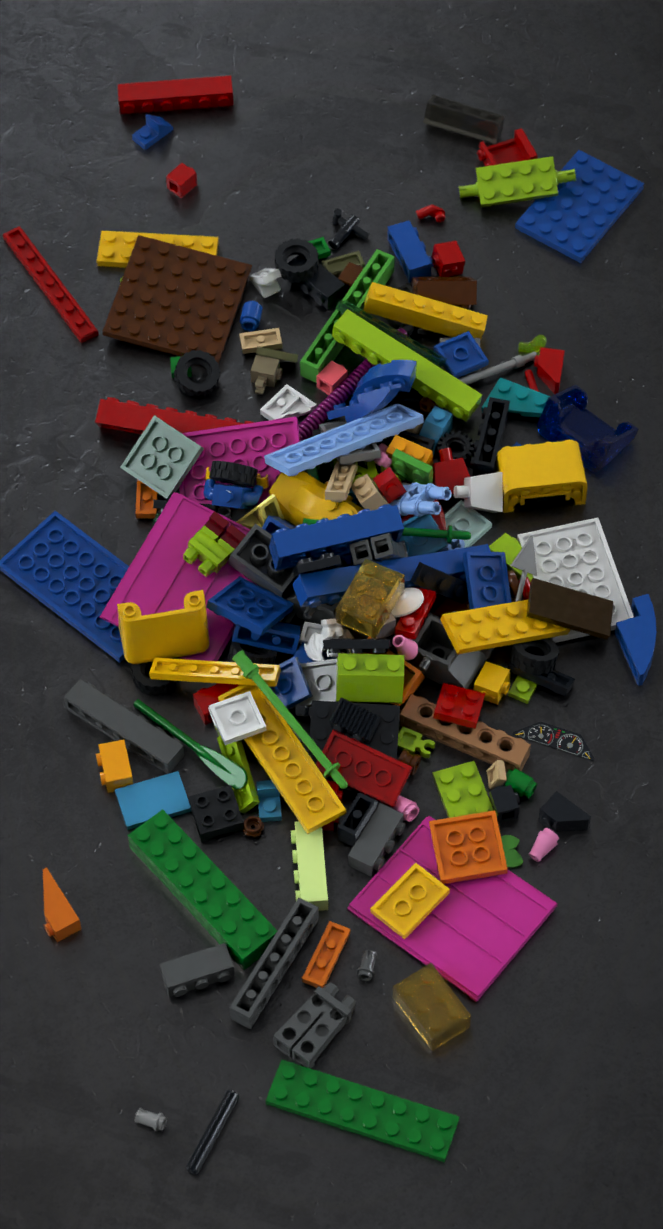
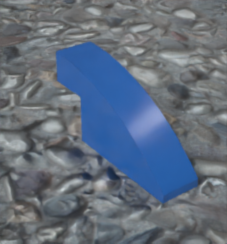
[615,594,657,686]

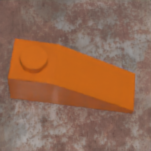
[43,867,81,942]

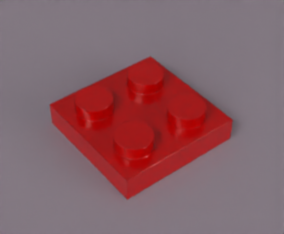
[433,683,486,729]

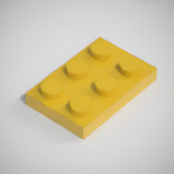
[370,863,450,940]

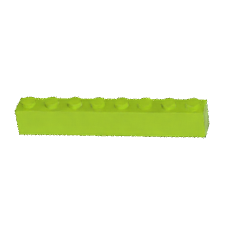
[332,309,482,422]

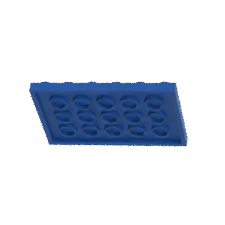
[515,150,644,263]

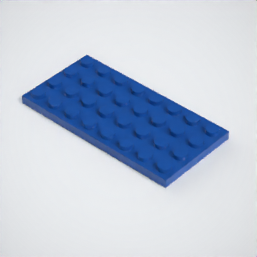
[0,511,129,663]

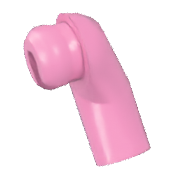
[374,444,392,468]

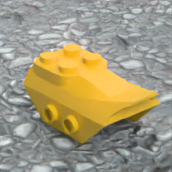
[269,471,364,526]

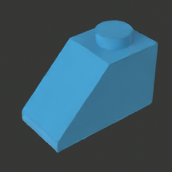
[419,406,453,456]

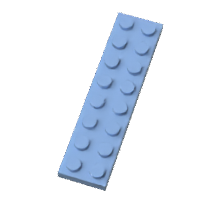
[264,403,424,476]

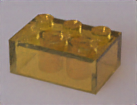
[336,559,405,639]
[393,963,471,1051]

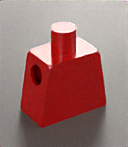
[432,447,470,494]

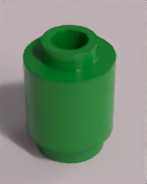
[505,768,538,799]

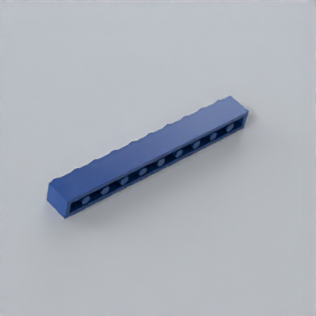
[292,544,491,608]

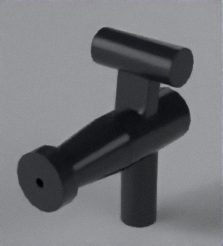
[328,209,369,250]

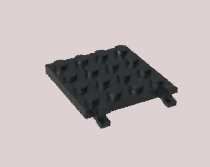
[295,700,400,792]

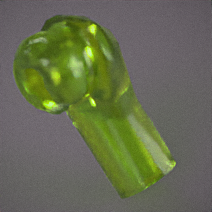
[518,335,547,353]

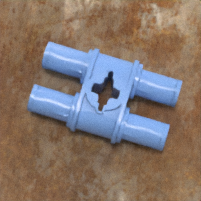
[389,482,452,517]

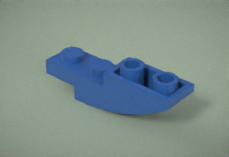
[327,381,402,423]

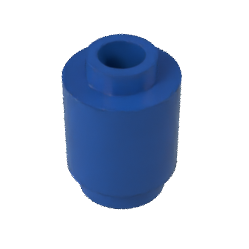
[240,301,263,331]

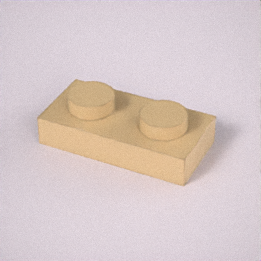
[239,328,282,354]

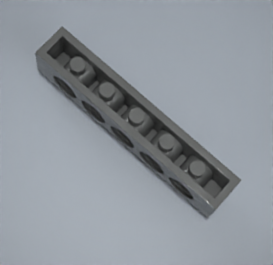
[230,897,319,1029]

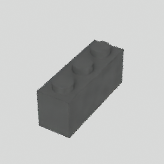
[348,803,405,877]
[159,943,235,997]

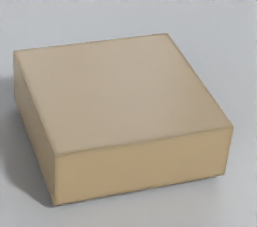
[486,760,507,790]

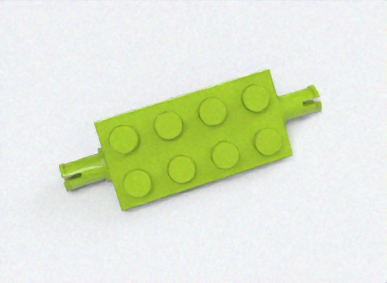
[459,156,576,207]

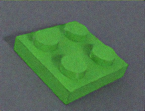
[392,449,433,484]

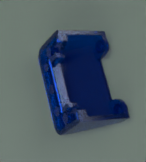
[537,384,639,472]

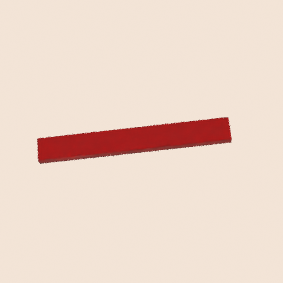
[3,226,99,343]

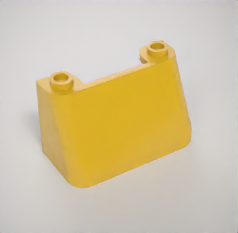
[117,590,209,664]

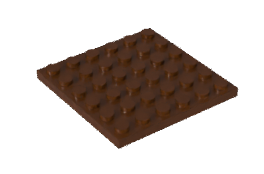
[103,235,252,364]

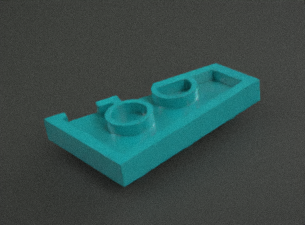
[481,377,555,418]

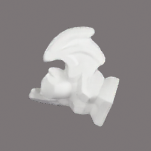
[304,618,356,661]

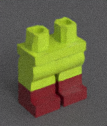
[183,511,246,577]

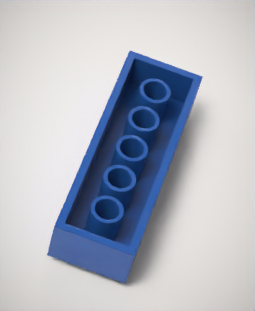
[269,504,404,571]

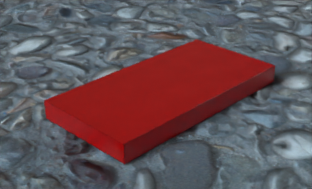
[316,730,413,808]

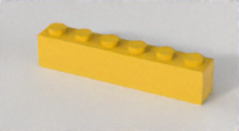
[363,282,488,340]

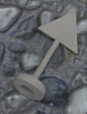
[510,536,537,602]

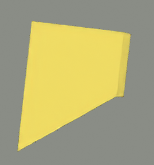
[237,494,285,529]

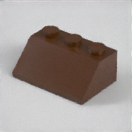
[411,276,477,308]

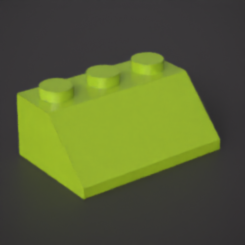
[336,653,404,704]

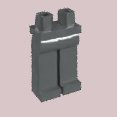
[349,533,408,565]
[273,982,356,1069]

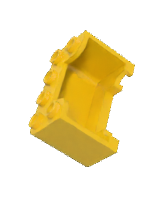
[496,439,588,513]

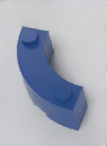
[349,360,417,406]

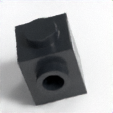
[489,785,520,823]

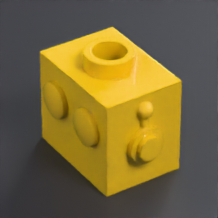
[474,661,510,705]

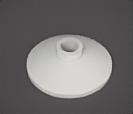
[384,587,424,617]

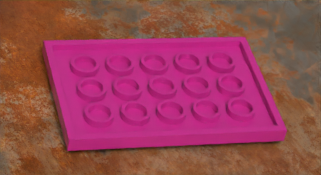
[179,417,300,510]

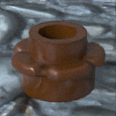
[243,816,264,837]

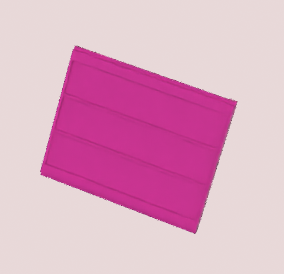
[100,492,257,661]
[347,816,558,1002]

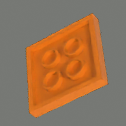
[429,810,508,884]

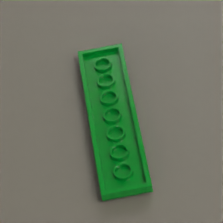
[266,1059,460,1162]

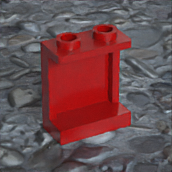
[477,128,538,166]

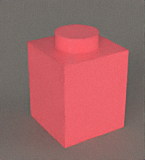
[316,360,348,395]

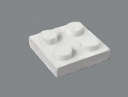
[209,691,267,745]

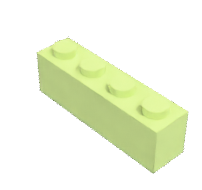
[291,821,328,911]

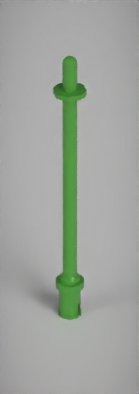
[232,650,348,789]

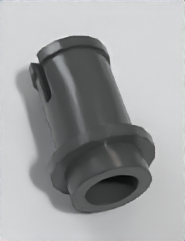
[357,950,377,981]

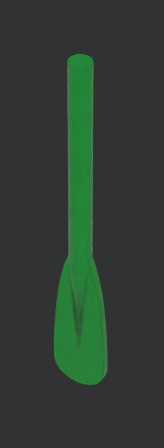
[133,699,248,789]

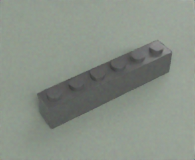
[64,679,185,774]

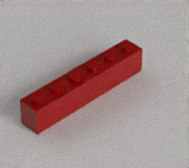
[117,75,234,114]

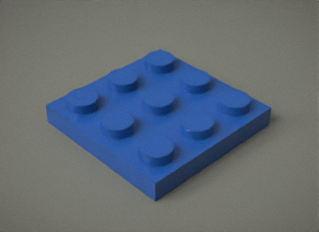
[206,576,294,636]

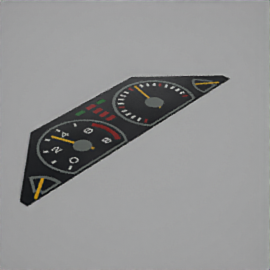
[513,721,594,761]

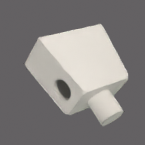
[453,472,503,513]

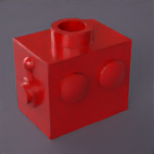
[431,241,466,277]

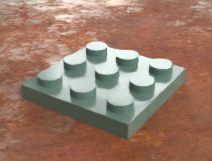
[120,415,204,500]

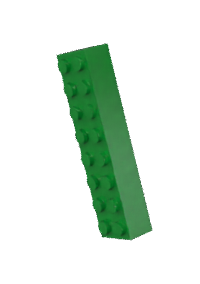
[128,809,277,970]

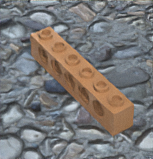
[400,694,531,771]

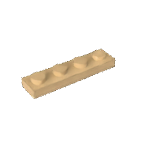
[325,460,358,502]

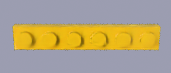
[149,658,281,687]

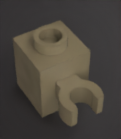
[251,355,283,395]

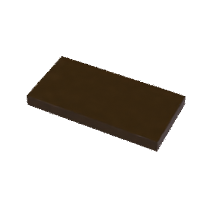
[527,578,613,640]

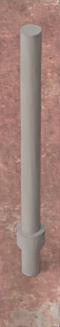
[459,352,537,385]

